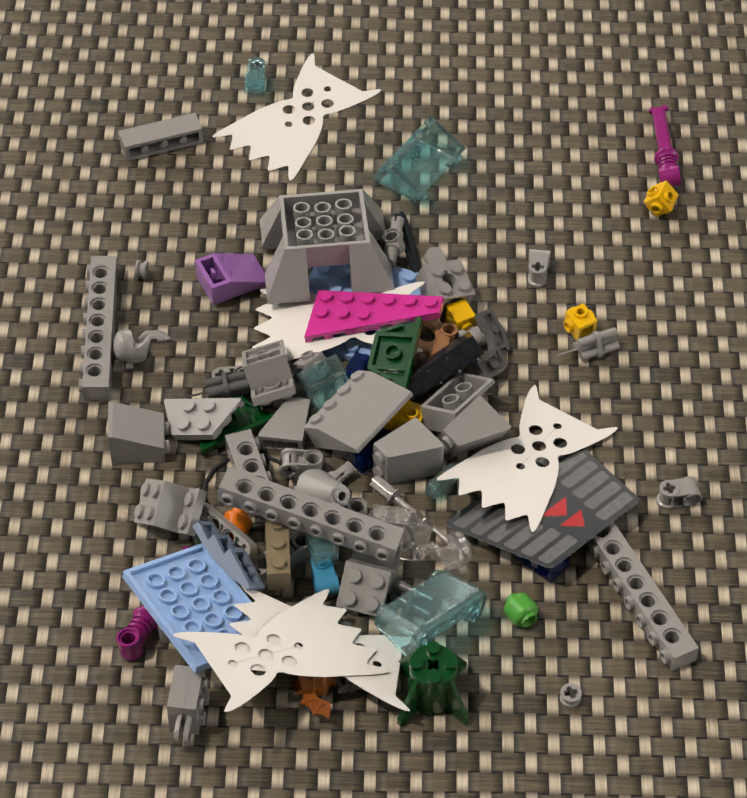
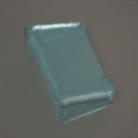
[372,115,466,202]
[374,570,487,656]

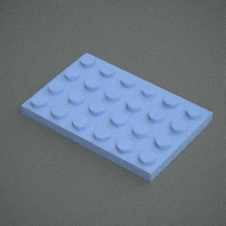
[122,543,251,674]

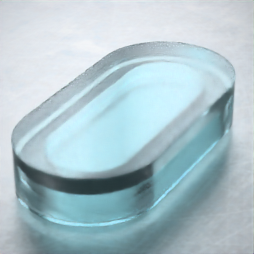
[425,463,457,499]

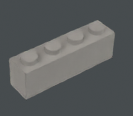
[118,113,203,161]

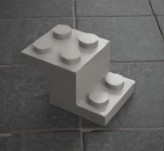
[241,339,296,406]
[134,478,207,536]
[336,545,403,618]

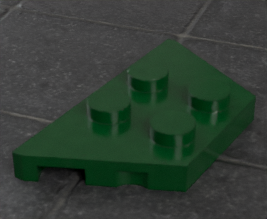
[367,317,423,390]
[200,395,275,456]

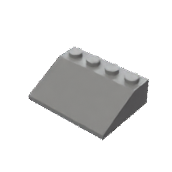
[303,370,413,453]

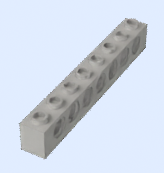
[79,256,118,401]
[217,466,405,564]
[586,522,699,671]

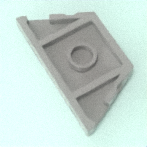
[164,398,244,440]

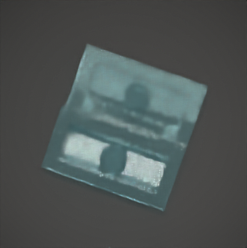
[298,354,349,412]

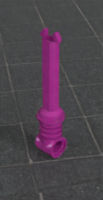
[649,104,681,187]
[116,546,190,661]

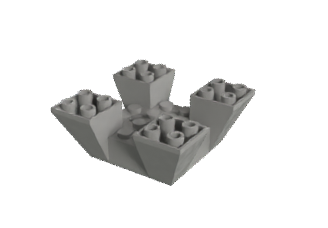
[260,189,395,304]

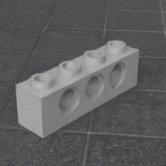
[225,429,272,518]

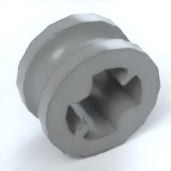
[134,260,149,280]
[560,683,582,708]

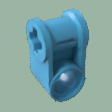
[311,552,340,596]

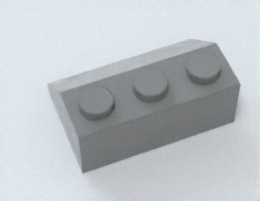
[420,372,495,432]

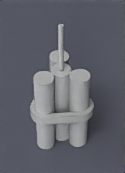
[557,327,620,361]

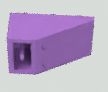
[195,253,266,305]

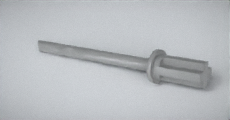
[369,475,458,551]

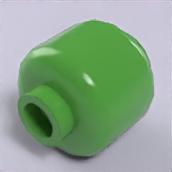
[504,592,539,628]

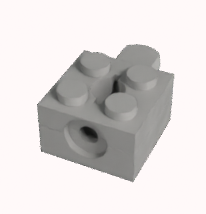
[415,247,475,312]
[167,665,210,745]

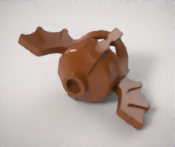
[294,675,337,719]

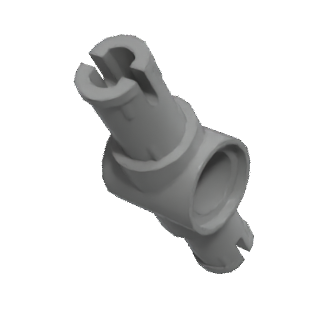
[382,216,406,268]

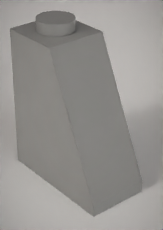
[258,397,311,452]

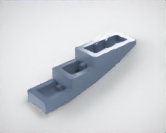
[192,521,265,590]

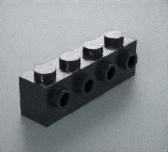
[408,331,484,401]

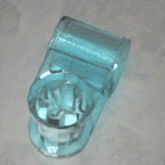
[244,57,266,94]
[306,533,338,567]

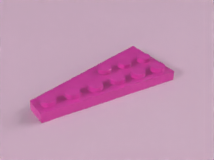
[304,290,444,343]

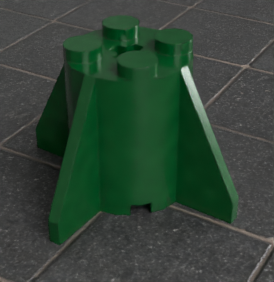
[397,641,469,726]

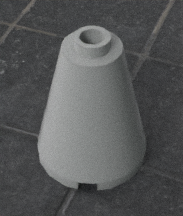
[294,469,350,507]

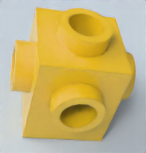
[643,180,679,217]
[563,303,598,341]

